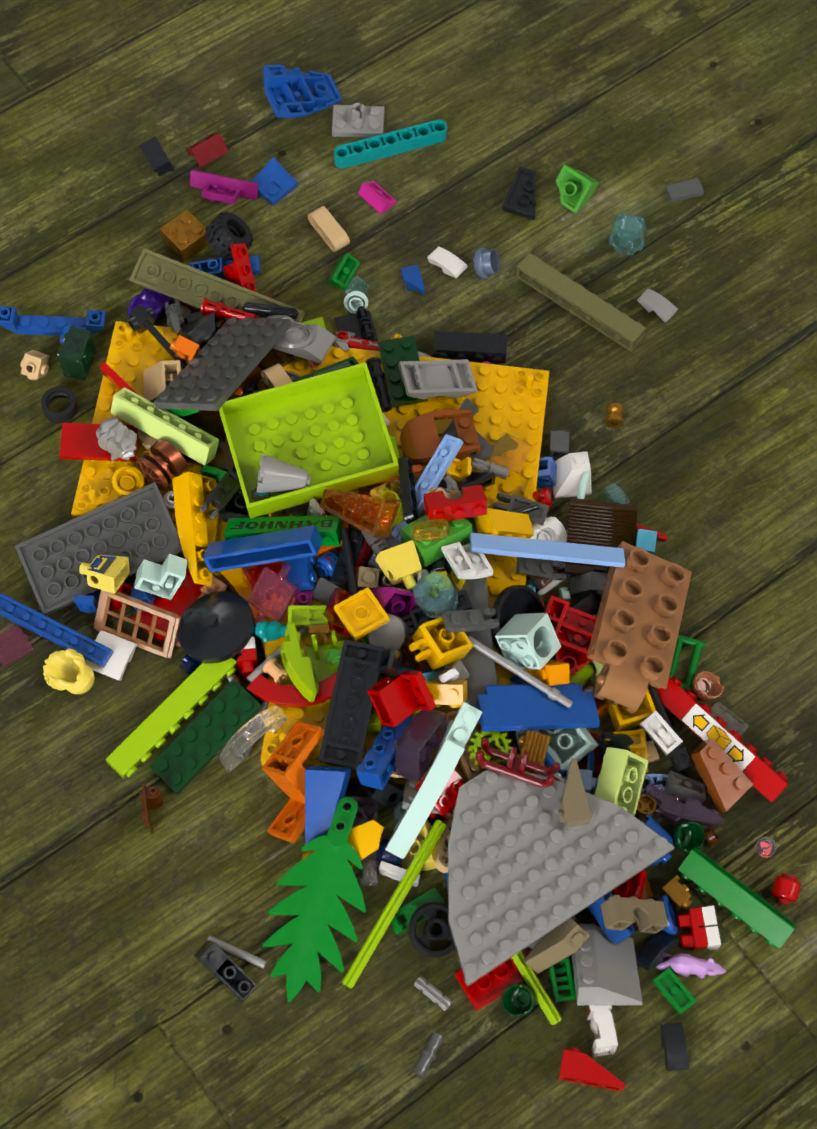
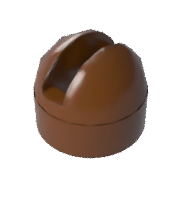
[704,828,720,846]

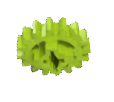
[468,728,512,770]

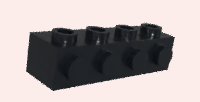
[433,331,507,364]

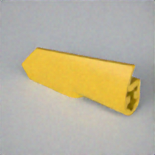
[302,820,384,867]

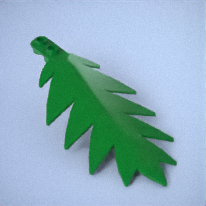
[263,797,366,1003]

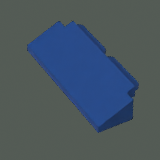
[475,683,600,732]

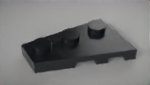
[502,166,536,220]

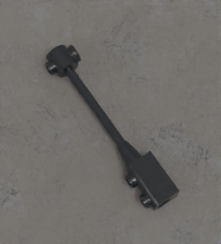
[127,305,188,369]
[648,685,695,773]

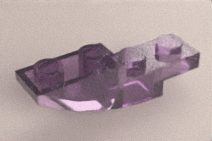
[641,784,724,826]

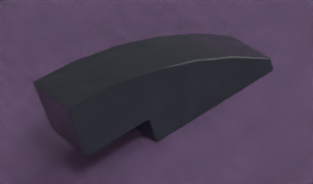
[377,648,403,678]

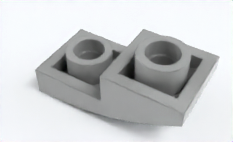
[637,288,678,322]

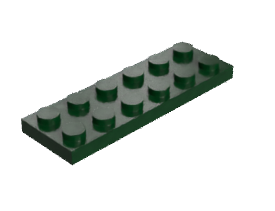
[150,679,263,794]

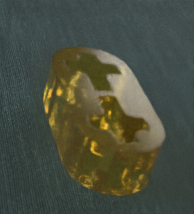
[411,519,449,541]

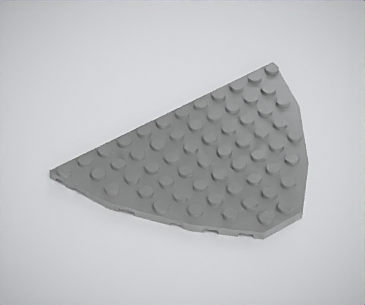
[448,769,674,986]

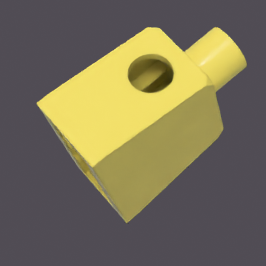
[375,540,422,591]

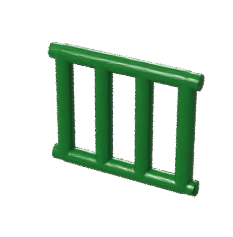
[669,634,706,693]

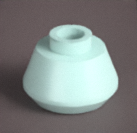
[344,290,368,314]

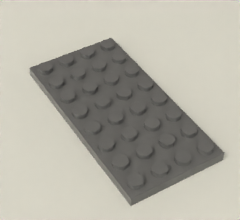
[154,317,292,411]
[15,482,183,615]

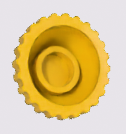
[111,466,145,496]

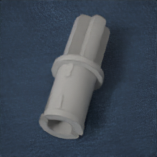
[471,458,509,480]

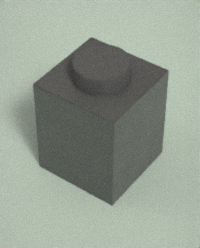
[549,430,569,460]

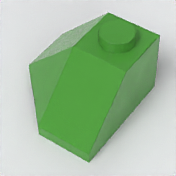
[556,165,599,213]

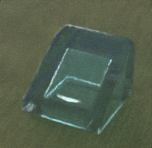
[344,275,370,295]

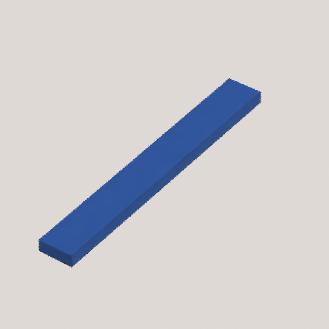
[0,593,114,668]

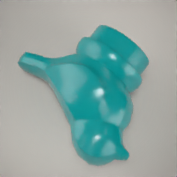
[255,621,287,643]

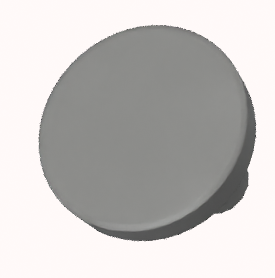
[368,614,408,651]

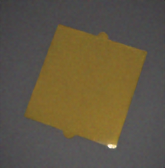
[489,432,532,474]

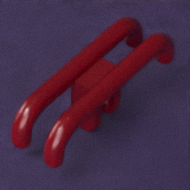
[475,738,560,788]

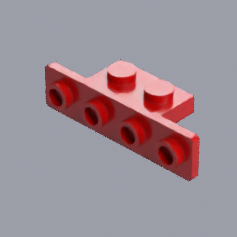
[223,243,257,292]

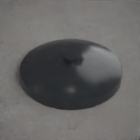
[491,585,545,657]
[178,591,255,664]

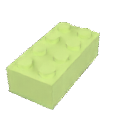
[594,747,649,817]

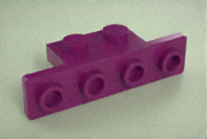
[190,170,258,204]

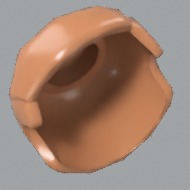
[692,671,724,701]

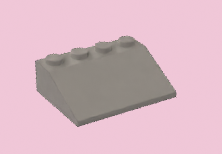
[572,924,642,1005]

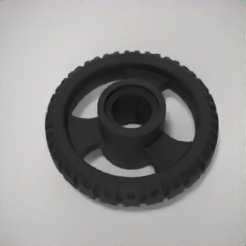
[408,902,456,957]

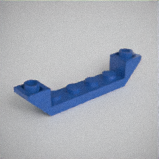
[0,306,106,337]

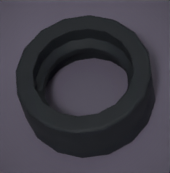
[41,386,78,423]

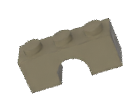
[600,895,669,934]

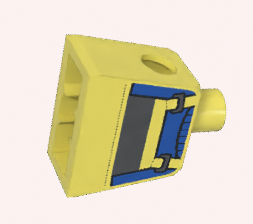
[79,555,130,594]

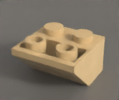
[143,360,181,402]

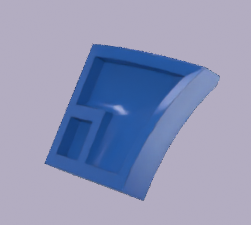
[251,157,298,206]

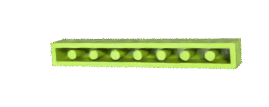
[105,658,237,779]

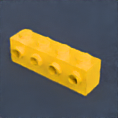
[390,679,468,708]

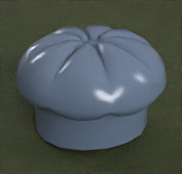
[473,247,500,279]

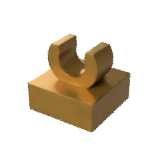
[309,625,330,643]

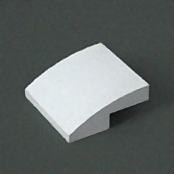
[441,542,493,579]
[85,630,137,681]

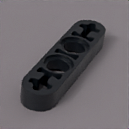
[398,456,419,524]

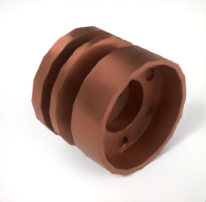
[136,439,188,490]

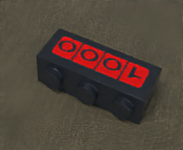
[330,527,373,591]

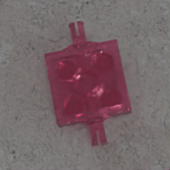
[247,564,299,624]

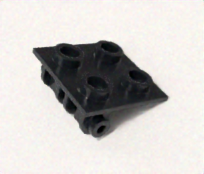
[335,306,378,342]

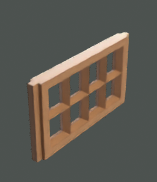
[93,590,181,659]

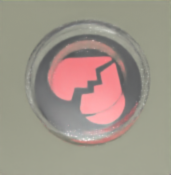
[755,836,777,858]

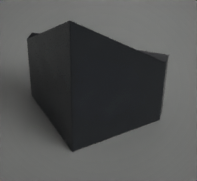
[177,311,215,350]

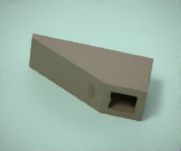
[355,566,418,592]

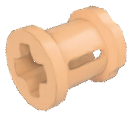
[263,658,288,684]

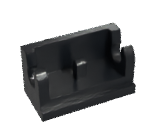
[139,136,175,176]

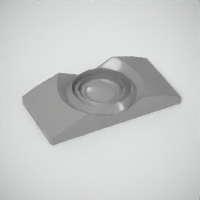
[266,315,336,364]
[398,359,477,400]

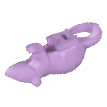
[656,953,726,979]

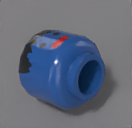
[316,549,340,578]

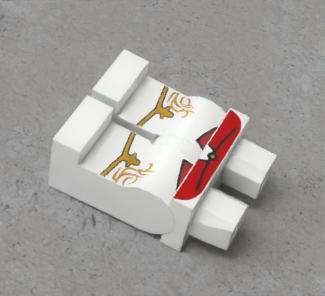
[586,1005,618,1057]

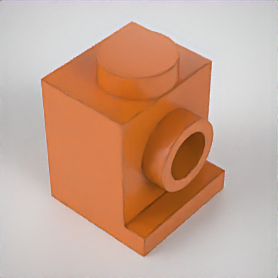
[170,335,200,363]

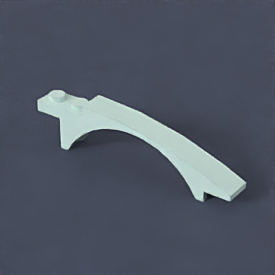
[385,702,482,859]

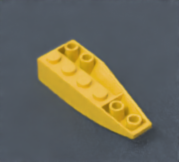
[172,472,219,586]

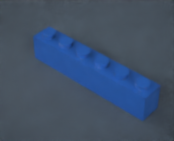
[203,525,323,573]

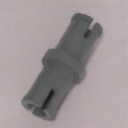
[412,1032,444,1078]

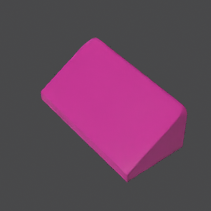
[358,181,397,214]

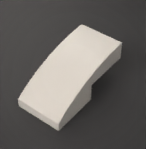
[427,247,467,278]

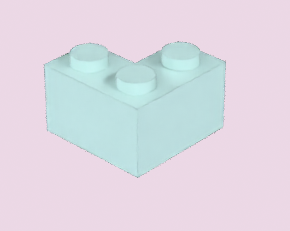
[134,554,187,600]

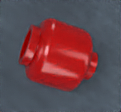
[771,873,801,905]

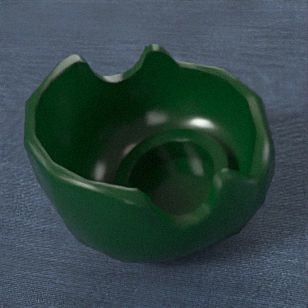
[673,821,705,852]
[501,983,536,1017]

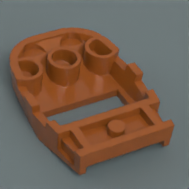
[400,409,481,466]

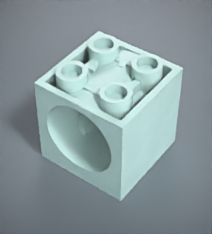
[495,613,561,669]

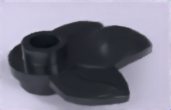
[597,731,634,761]

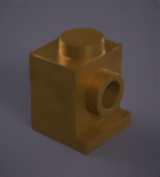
[660,875,693,912]

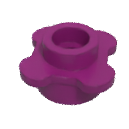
[293,591,313,606]

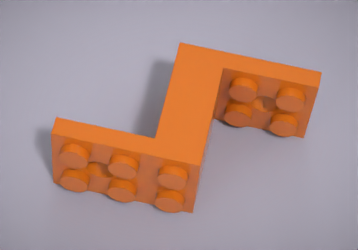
[261,721,324,843]

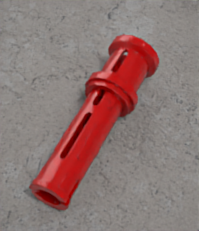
[200,298,257,320]

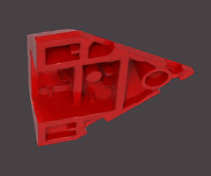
[545,595,597,677]

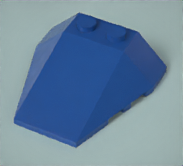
[263,65,342,118]

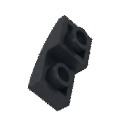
[636,929,678,971]
[660,1023,689,1071]

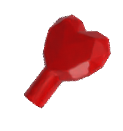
[533,487,552,510]

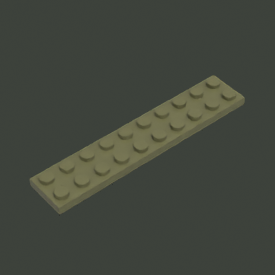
[129,248,305,323]

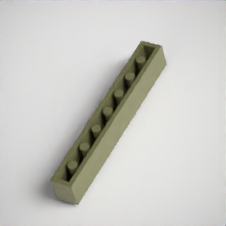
[516,253,646,352]

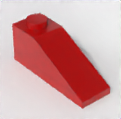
[558,1048,625,1092]

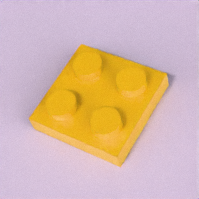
[334,587,390,641]

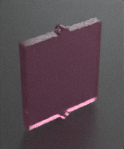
[0,625,34,668]

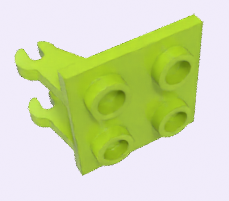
[305,630,344,682]

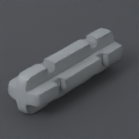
[414,976,452,1010]

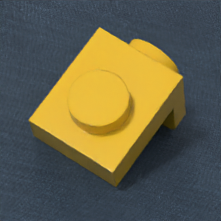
[444,457,472,481]

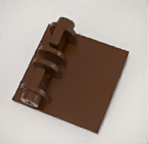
[139,782,164,834]

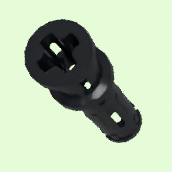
[365,357,392,413]

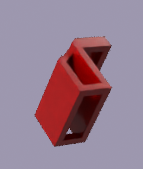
[367,670,436,727]

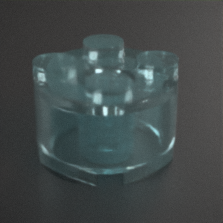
[609,213,647,255]
[413,572,458,618]

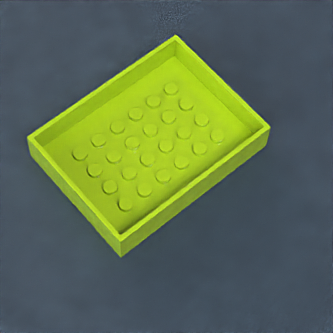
[219,362,399,519]

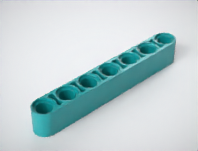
[334,120,447,169]

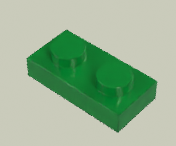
[652,968,697,1016]

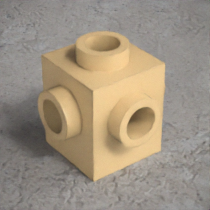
[21,350,49,380]

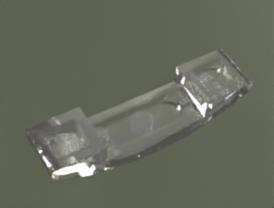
[219,705,288,773]

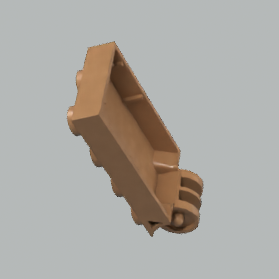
[586,541,692,713]

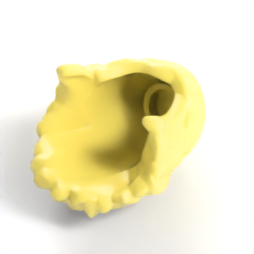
[43,648,95,694]

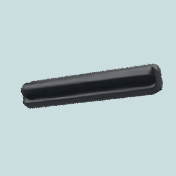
[244,302,297,319]

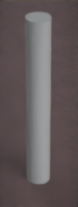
[207,935,267,969]

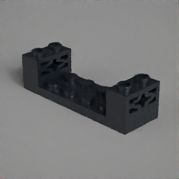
[318,639,385,770]

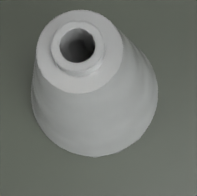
[256,454,310,493]

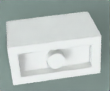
[640,711,683,755]

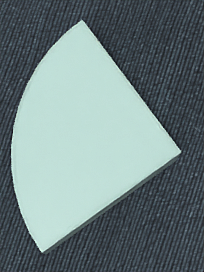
[558,587,571,602]

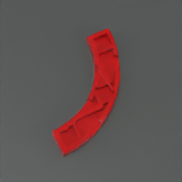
[246,672,337,707]

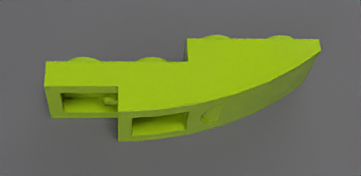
[280,623,319,702]

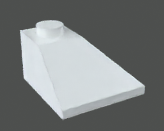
[552,451,592,499]

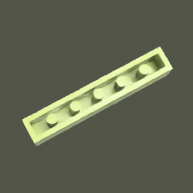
[110,387,219,466]

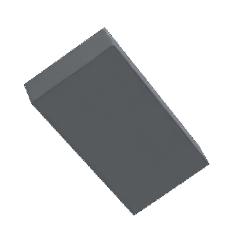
[665,178,704,203]

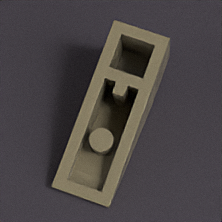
[558,758,592,829]
[523,918,590,974]

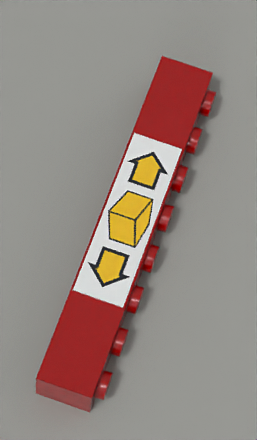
[656,675,790,802]

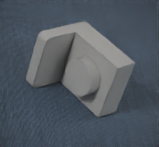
[438,659,470,683]

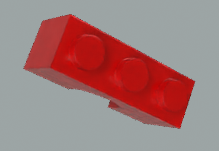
[424,485,487,524]

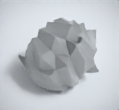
[96,415,137,461]

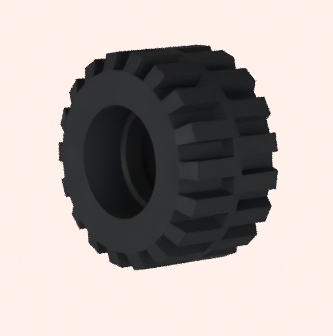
[205,211,254,260]

